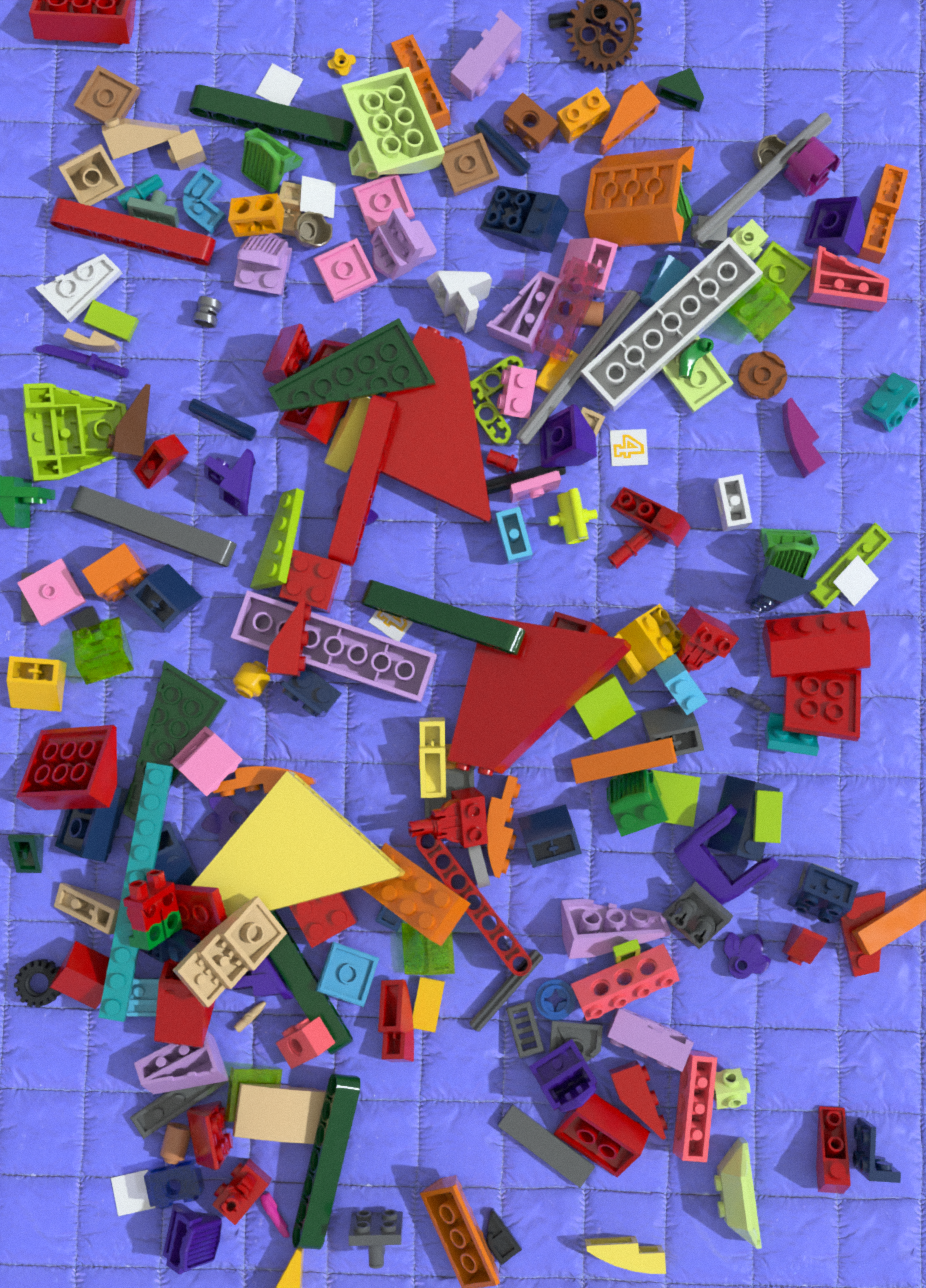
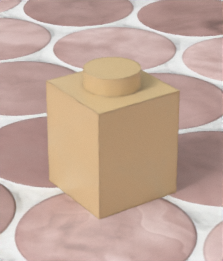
[167,129,207,170]

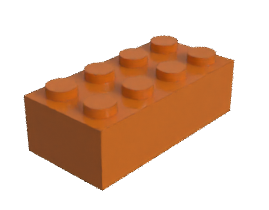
[360,843,471,946]

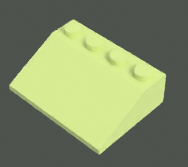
[341,67,445,175]

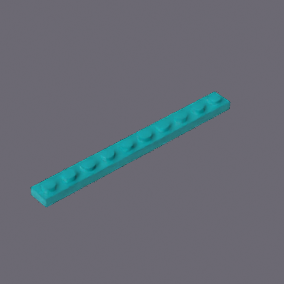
[98,762,174,1022]

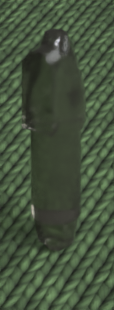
[727,687,770,712]

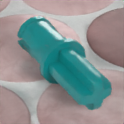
[117,174,164,211]

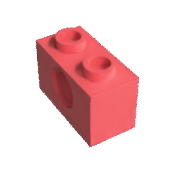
[276,1017,335,1069]

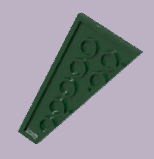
[268,318,436,412]

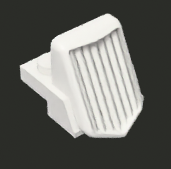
[426,271,492,333]

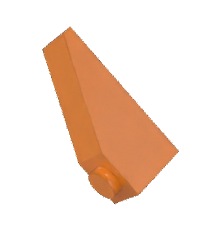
[599,81,660,155]

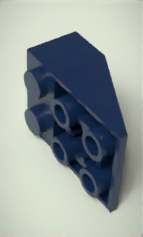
[480,185,569,253]
[123,822,199,886]

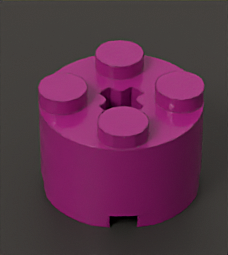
[783,136,841,197]

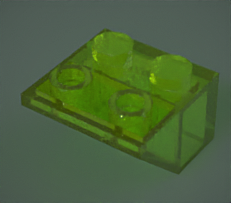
[726,275,795,343]
[72,617,134,685]
[401,923,455,975]

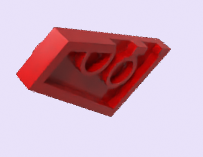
[839,891,886,977]

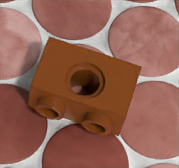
[503,92,559,153]

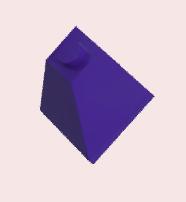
[803,196,865,255]
[539,404,597,468]

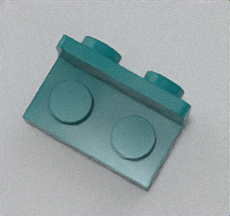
[764,712,819,756]

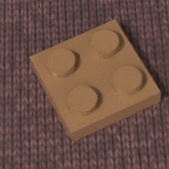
[74,65,141,125]
[441,133,499,196]

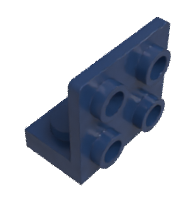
[280,666,342,717]
[787,863,859,924]
[853,1118,901,1183]

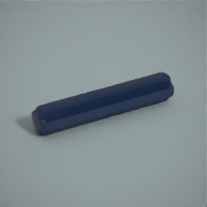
[474,119,531,176]
[188,399,257,441]

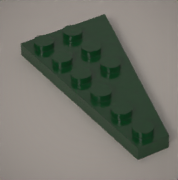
[123,660,228,822]

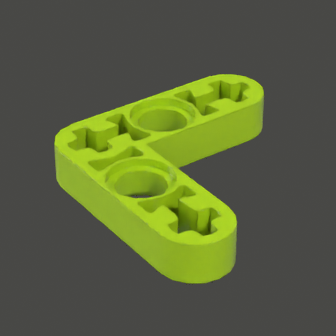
[471,356,523,446]

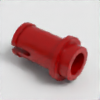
[486,449,519,473]

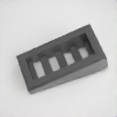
[506,1001,545,1059]

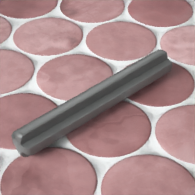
[469,949,543,1032]

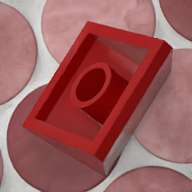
[50,941,109,1009]

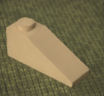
[101,117,181,160]
[54,883,120,935]

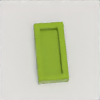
[83,300,139,342]
[753,790,783,843]
[613,939,641,964]

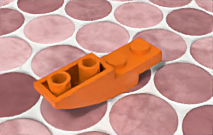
[213,766,316,797]
[487,775,521,878]

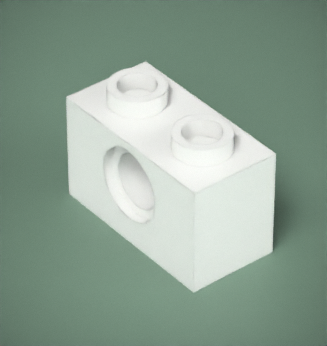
[713,474,752,532]

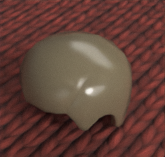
[752,134,787,170]
[294,211,333,249]

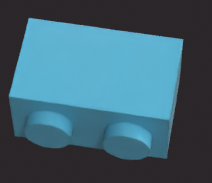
[495,507,533,565]
[654,654,708,715]

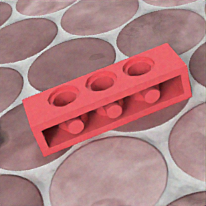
[571,943,680,1021]
[672,1050,717,1162]

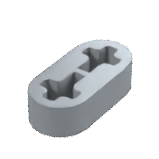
[468,845,491,888]

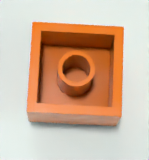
[82,543,150,602]

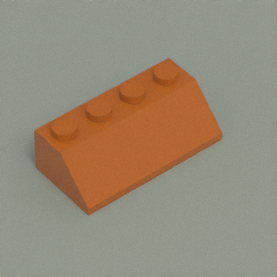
[420,1175,500,1288]

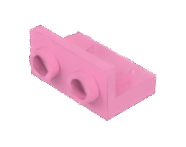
[497,365,537,419]

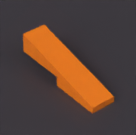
[391,34,451,130]
[856,164,909,264]
[571,738,677,784]
[852,888,926,955]

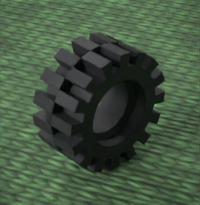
[14,959,61,1007]

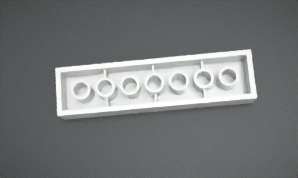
[581,237,763,412]

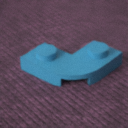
[183,166,226,235]

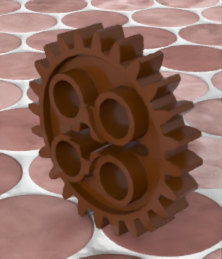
[565,0,643,72]

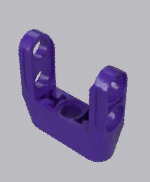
[674,804,779,905]

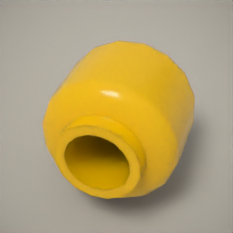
[233,661,270,699]

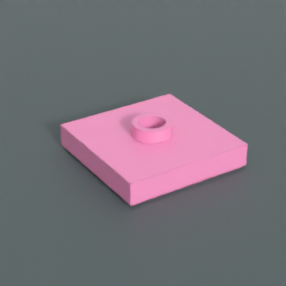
[353,174,415,235]
[313,238,378,303]
[509,471,561,503]
[18,558,86,626]

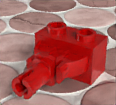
[676,606,739,673]
[408,787,488,848]
[212,1159,272,1225]

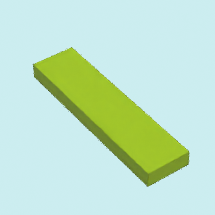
[808,522,893,609]

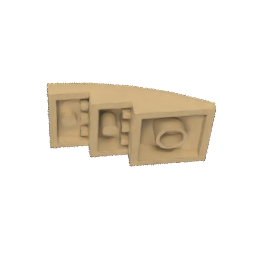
[173,896,287,1008]
[232,1083,326,1144]

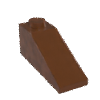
[106,384,151,461]

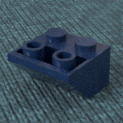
[128,564,203,633]
[518,804,582,868]

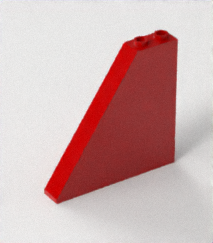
[380,326,492,524]
[447,616,631,777]

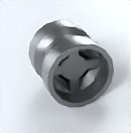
[193,296,222,328]

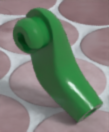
[678,338,714,379]

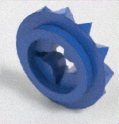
[535,979,576,1020]

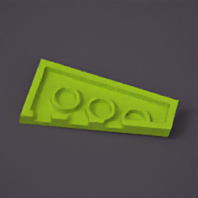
[250,488,305,590]

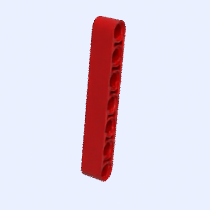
[49,198,216,266]
[328,395,398,567]
[416,833,532,976]

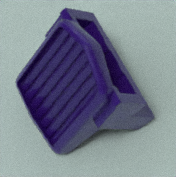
[204,448,256,517]
[226,957,293,1000]
[529,1039,598,1112]
[163,1204,222,1274]

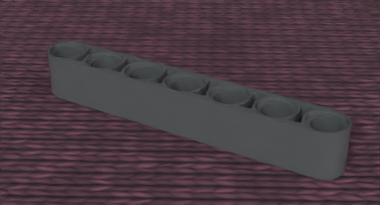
[71,485,237,567]

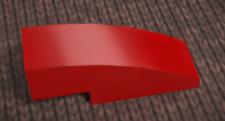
[378,979,414,1062]

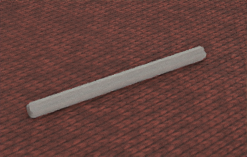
[692,112,832,244]
[516,290,640,445]

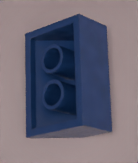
[745,565,817,613]
[707,775,780,862]
[55,786,129,862]

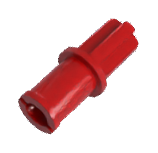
[608,528,653,569]

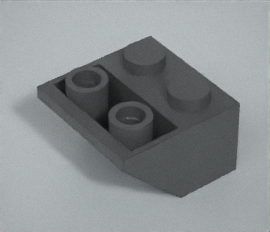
[640,705,704,756]

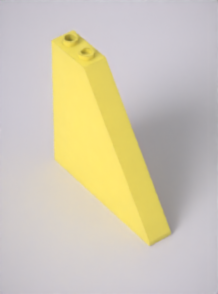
[191,771,405,918]

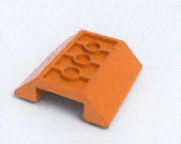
[584,146,695,248]

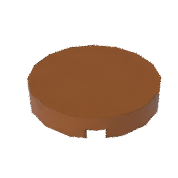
[738,351,787,400]

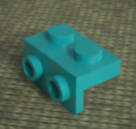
[862,372,920,433]

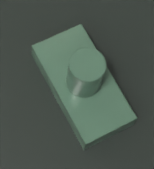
[127,190,179,228]

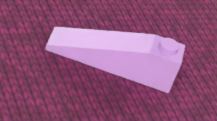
[561,899,671,959]

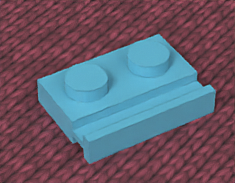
[127,978,160,1017]

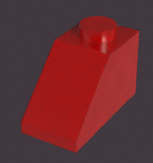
[133,434,189,489]
[782,924,828,966]

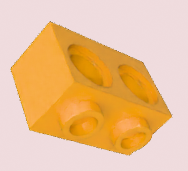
[556,87,611,144]
[228,193,284,237]

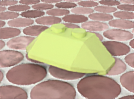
[714,1137,762,1249]

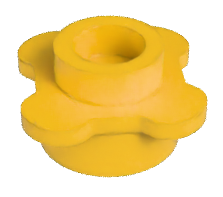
[328,48,356,76]

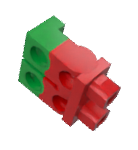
[123,869,183,951]

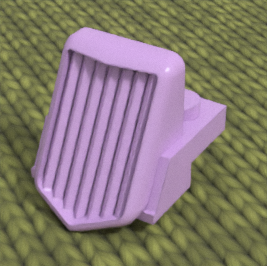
[371,208,437,280]
[234,233,292,296]

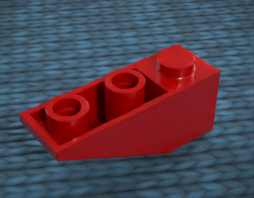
[610,486,691,548]
[267,599,311,677]
[609,1060,668,1140]
[816,1106,851,1194]

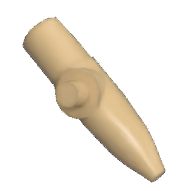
[234,1001,266,1032]

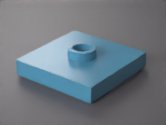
[315,942,379,1007]

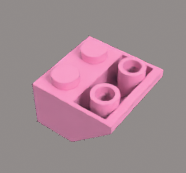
[558,238,618,299]
[170,726,243,796]

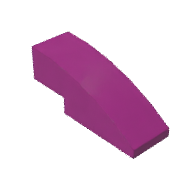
[782,397,826,478]

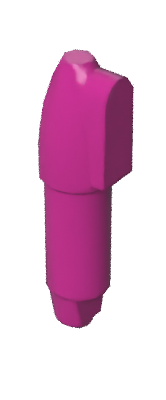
[260,1192,290,1238]

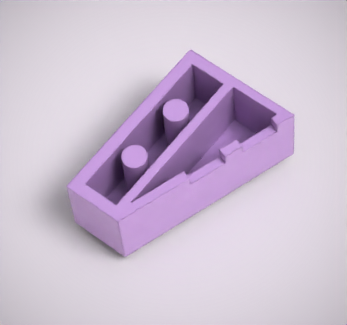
[451,10,522,101]
[486,271,565,355]
[605,1007,694,1072]
[134,1031,229,1094]

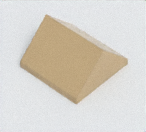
[58,144,125,206]

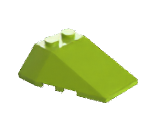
[23,383,126,482]

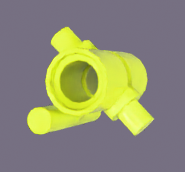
[548,488,598,544]

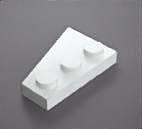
[35,254,123,323]

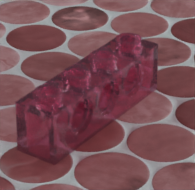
[535,256,605,362]

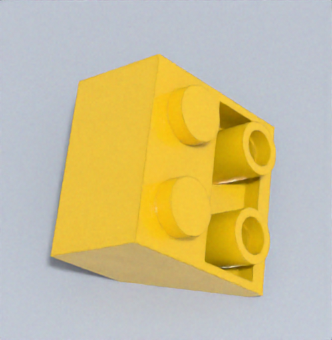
[616,604,683,673]
[7,656,67,712]

